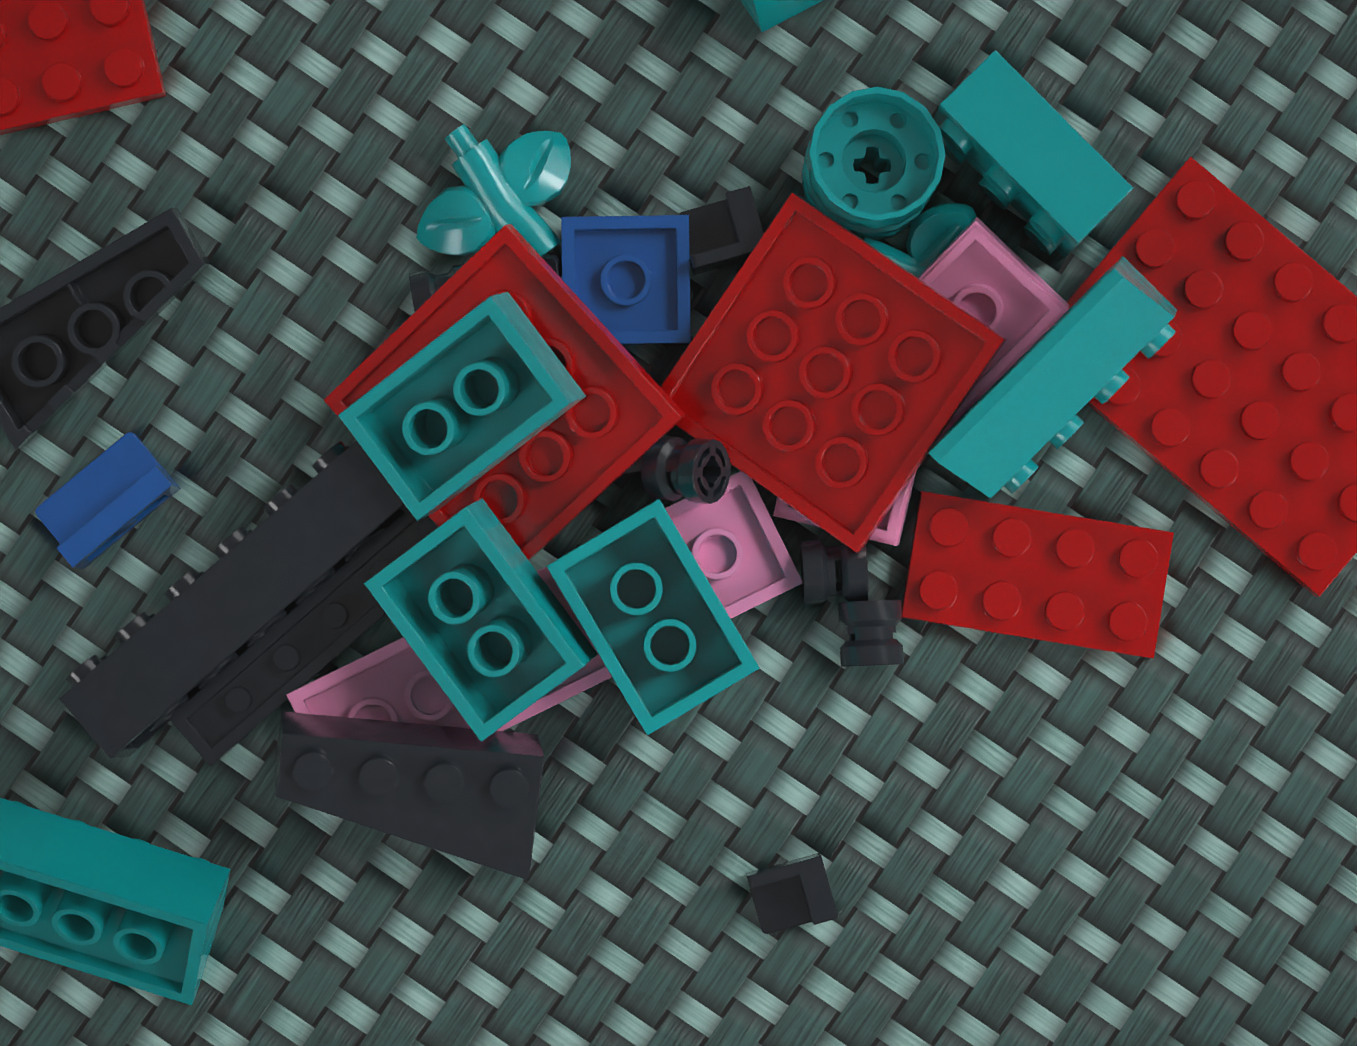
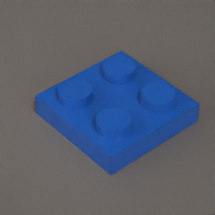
[561,215,691,345]

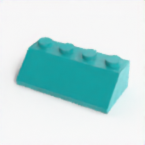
[929,256,1177,498]
[0,798,231,1005]

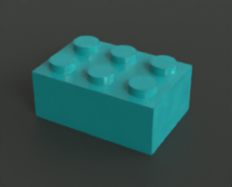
[934,50,1133,258]
[338,292,586,521]
[364,498,598,742]
[546,499,760,735]

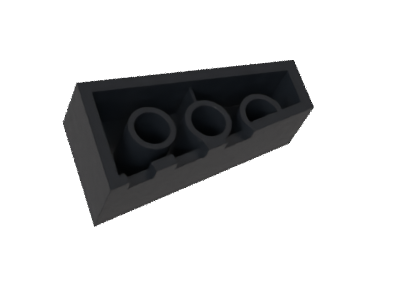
[0,208,211,450]
[274,711,545,880]

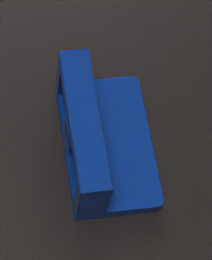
[35,432,181,570]

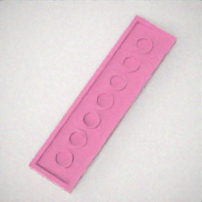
[286,471,803,731]

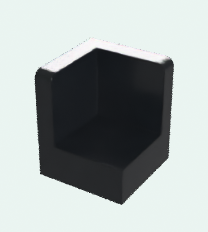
[679,186,764,275]
[746,853,839,934]

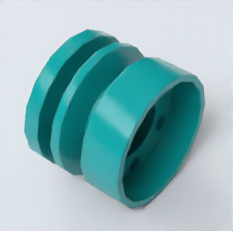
[801,87,946,240]

